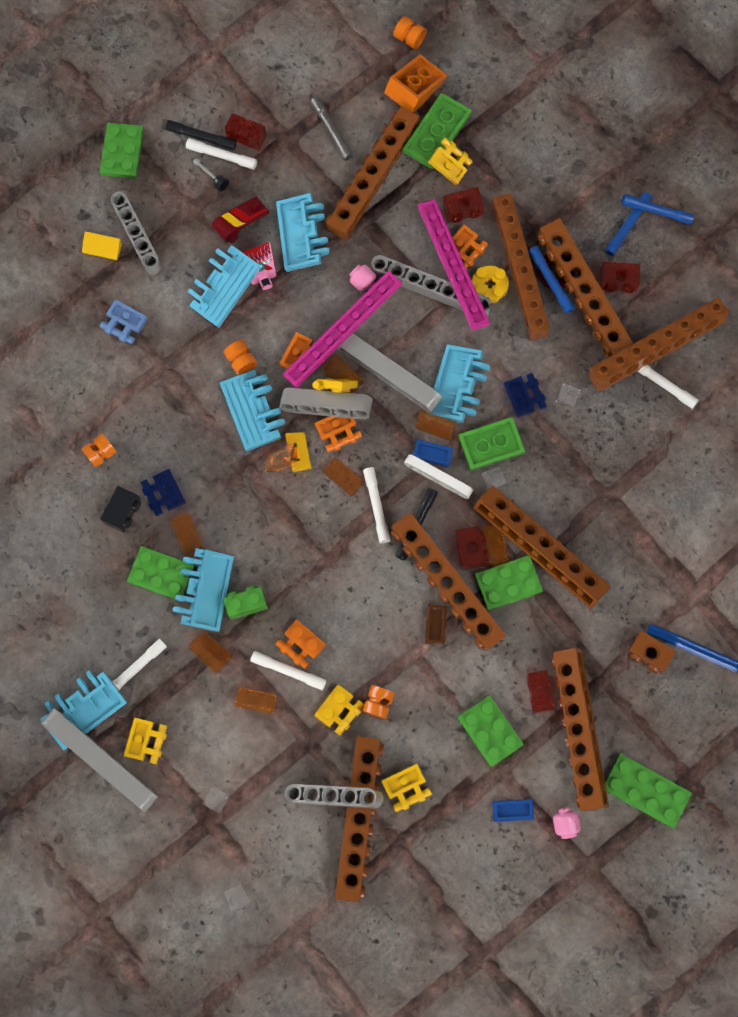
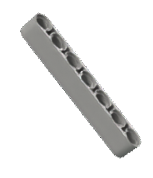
[371,255,492,316]
[337,334,442,413]
[41,708,158,812]

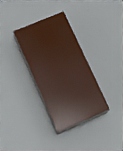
[425,604,447,645]

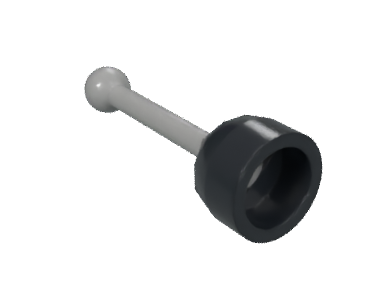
[193,158,229,192]

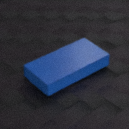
[413,439,454,468]
[492,799,534,822]

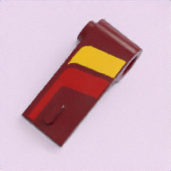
[212,196,269,243]

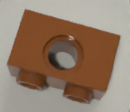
[627,631,676,674]

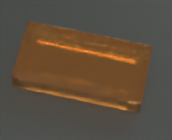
[323,458,364,497]
[171,512,203,555]
[235,687,278,715]

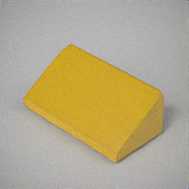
[82,232,122,261]
[285,432,312,472]

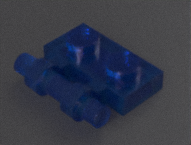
[503,373,547,418]
[140,469,186,516]

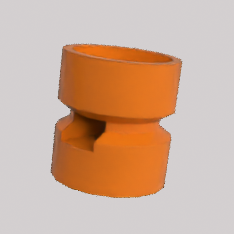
[393,16,427,49]
[223,340,257,375]
[81,433,117,468]
[362,685,395,720]

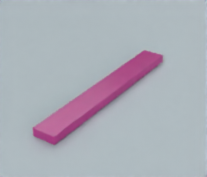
[418,200,490,331]
[283,270,402,388]

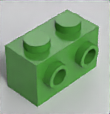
[223,586,268,620]

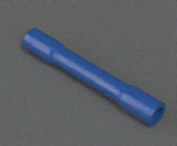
[604,192,653,257]
[621,194,694,225]
[528,246,575,314]

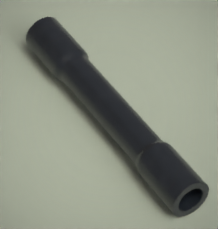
[165,120,237,150]
[395,488,438,561]

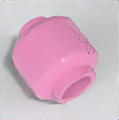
[349,265,377,292]
[553,808,581,839]

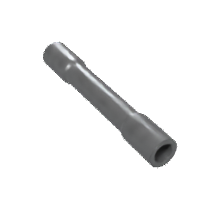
[310,96,353,161]

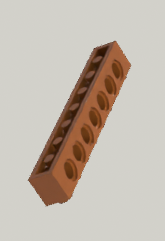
[326,106,420,241]
[492,193,550,341]
[538,218,633,357]
[589,297,729,392]
[474,485,611,609]
[391,512,506,651]
[552,648,609,811]
[335,736,384,902]

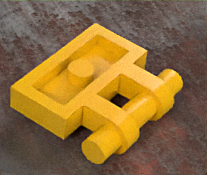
[428,137,472,185]
[313,378,358,393]
[314,684,364,736]
[124,717,167,765]
[381,764,432,812]

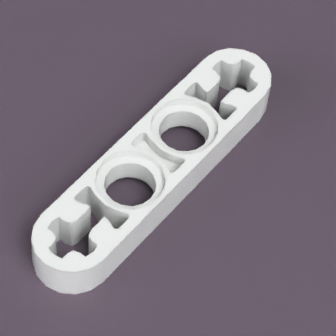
[404,454,473,499]

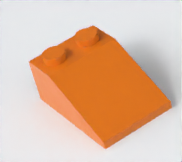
[384,54,448,113]

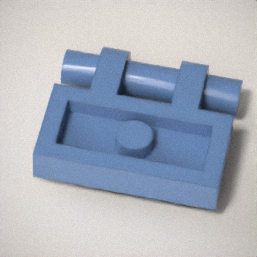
[100,299,148,345]

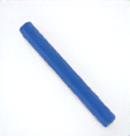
[647,624,738,672]

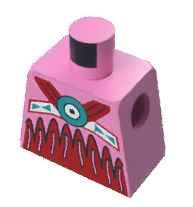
[242,242,276,290]

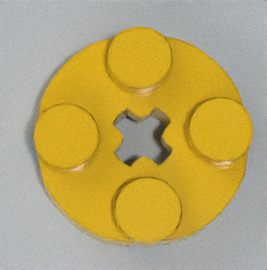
[472,266,509,303]

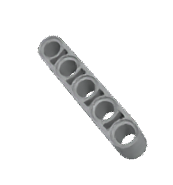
[111,191,161,275]
[279,388,373,419]
[285,784,384,809]

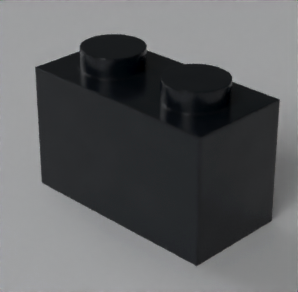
[100,485,141,533]

